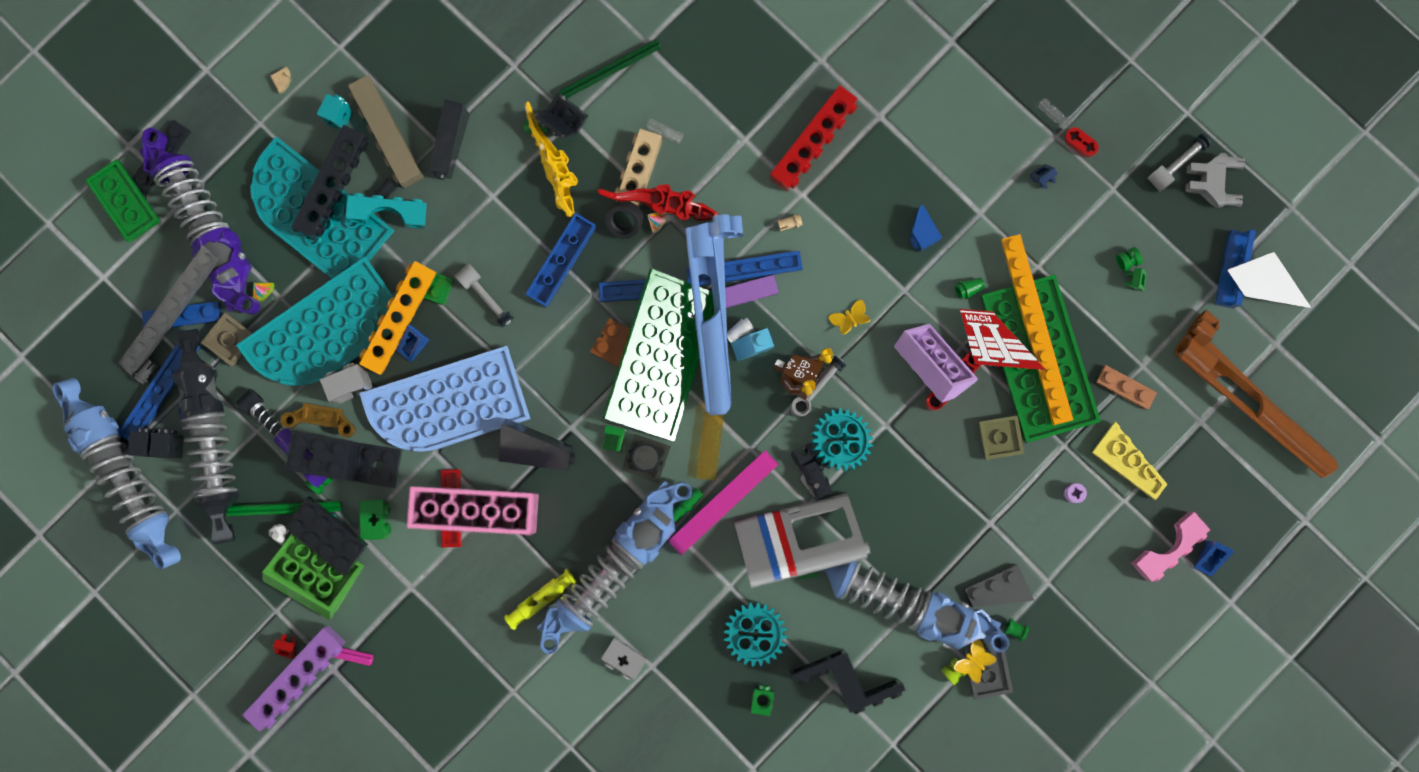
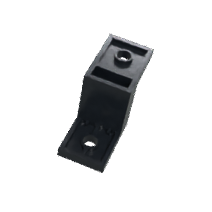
[285,431,402,488]
[790,649,906,714]

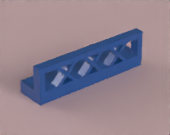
[1214,229,1256,309]

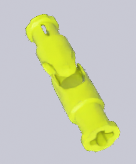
[504,568,577,630]

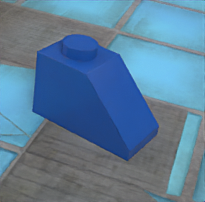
[910,205,942,252]

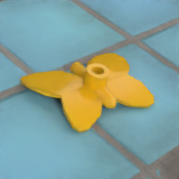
[828,300,870,335]
[954,639,996,683]

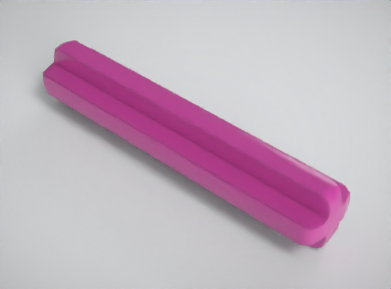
[319,646,373,666]

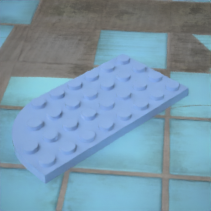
[359,346,531,452]

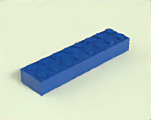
[526,213,597,308]

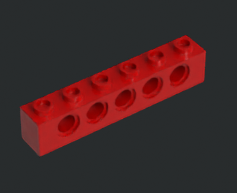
[770,85,858,192]

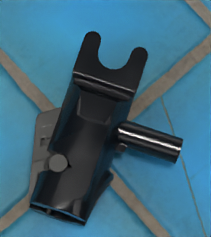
[791,444,832,500]

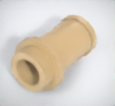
[777,214,803,232]

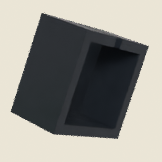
[128,428,184,459]

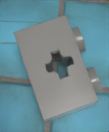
[601,637,648,680]

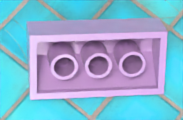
[894,324,978,402]

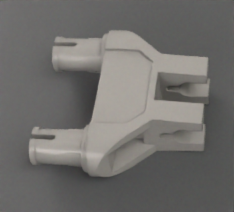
[1185,153,1245,208]

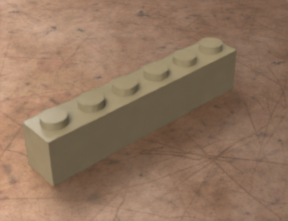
[348,75,424,188]

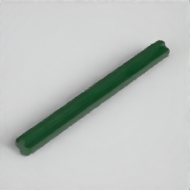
[559,39,661,98]

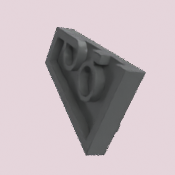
[964,565,1035,607]

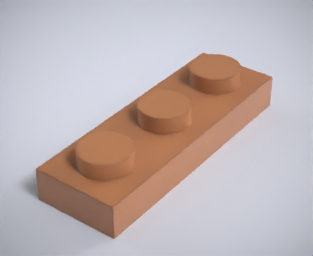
[1095,365,1157,410]

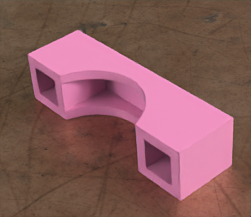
[1131,512,1210,582]

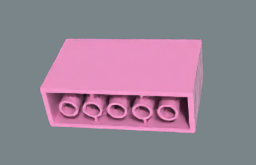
[407,487,539,535]

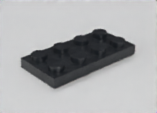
[285,496,369,576]

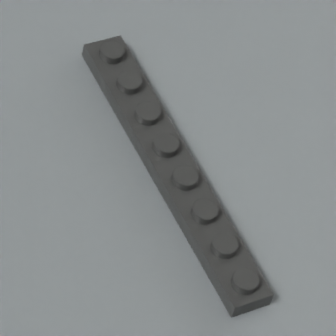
[119,245,221,376]

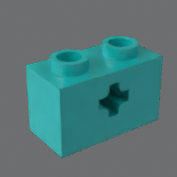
[317,94,353,130]

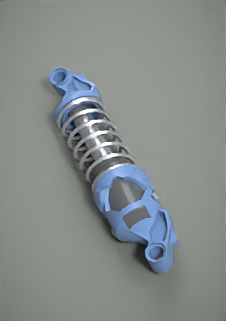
[537,481,692,654]
[812,561,1009,653]

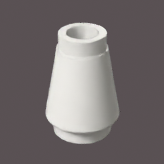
[727,318,755,343]

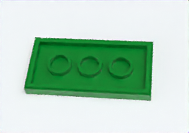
[85,159,161,243]

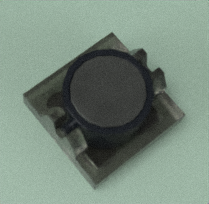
[622,433,671,483]

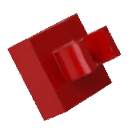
[273,634,297,660]

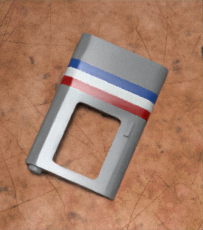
[734,493,870,588]

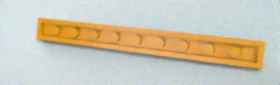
[1000,234,1073,425]

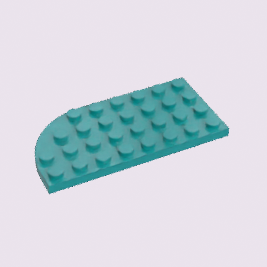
[250,136,394,279]
[236,257,402,386]

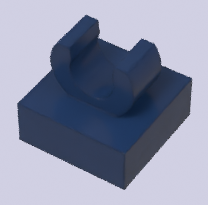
[1030,164,1058,189]

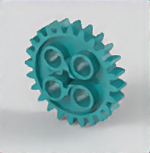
[811,408,873,472]
[724,602,787,667]

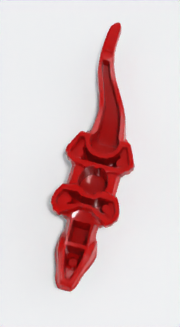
[598,184,718,221]

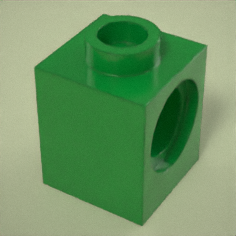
[750,685,774,716]

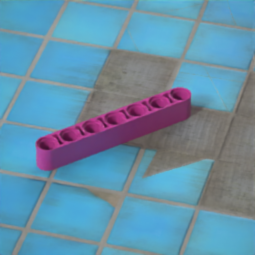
[668,450,779,556]

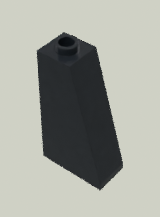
[429,99,470,180]
[498,419,575,471]

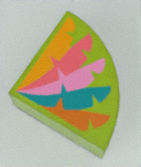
[253,283,275,302]

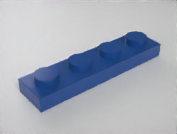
[142,301,222,328]

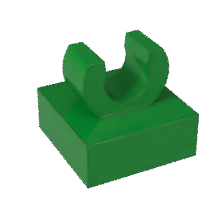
[1124,268,1147,292]

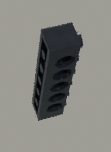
[291,124,368,240]

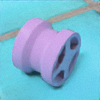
[1064,484,1087,503]

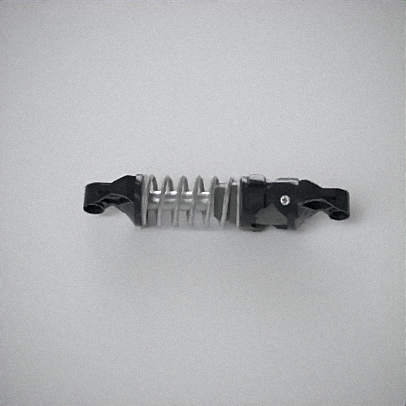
[172,329,239,545]

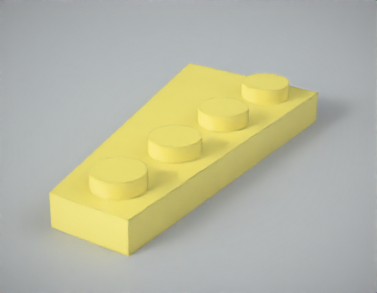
[1091,422,1167,500]

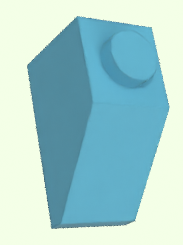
[731,328,774,362]

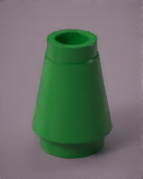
[955,278,985,300]

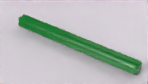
[227,501,342,516]

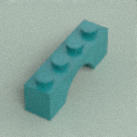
[346,193,427,229]

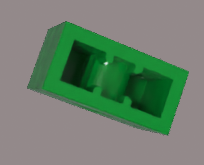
[359,500,391,540]

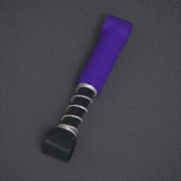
[236,388,327,488]

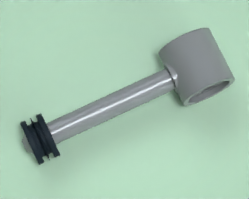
[1147,134,1211,192]
[454,263,514,327]
[790,356,846,418]

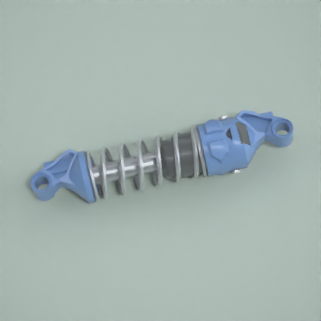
[53,378,181,570]

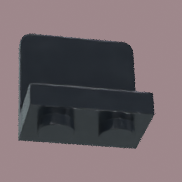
[534,93,589,139]

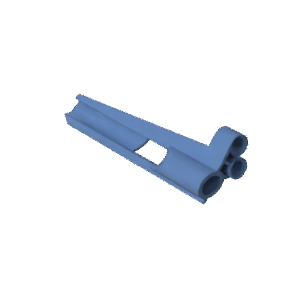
[685,215,743,416]

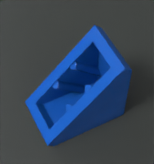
[396,324,430,362]
[1194,541,1233,577]

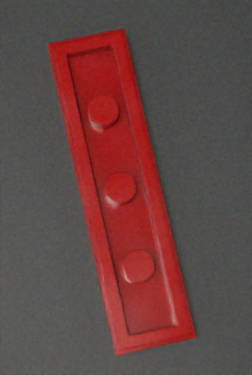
[441,469,462,548]

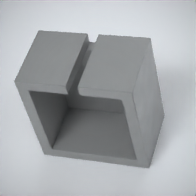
[320,363,374,404]

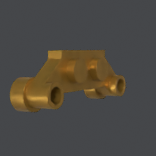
[280,403,356,438]

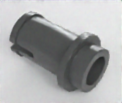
[133,359,158,384]

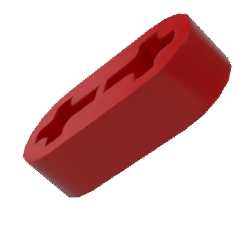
[1064,127,1099,158]

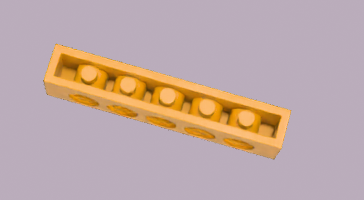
[359,261,437,375]

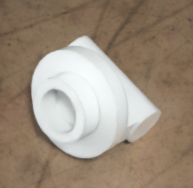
[268,524,289,546]

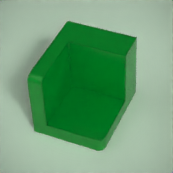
[602,425,626,453]

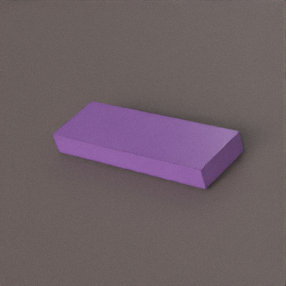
[725,275,779,308]

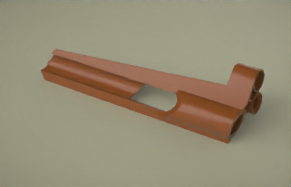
[1174,310,1338,478]

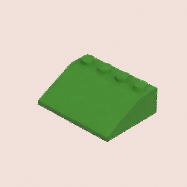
[262,533,364,620]

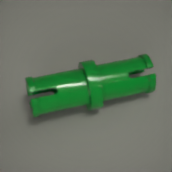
[673,487,704,523]

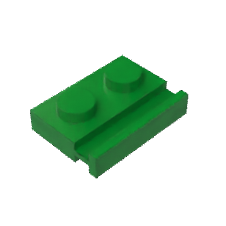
[410,273,454,306]

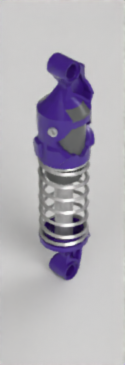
[139,128,260,315]

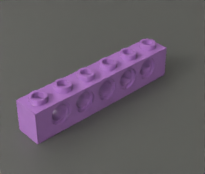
[243,626,346,732]

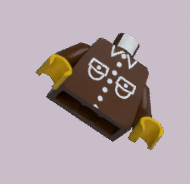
[773,348,833,400]

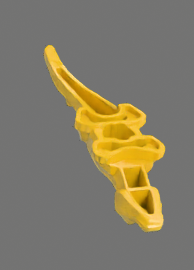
[525,101,578,217]

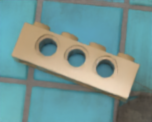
[615,129,662,209]

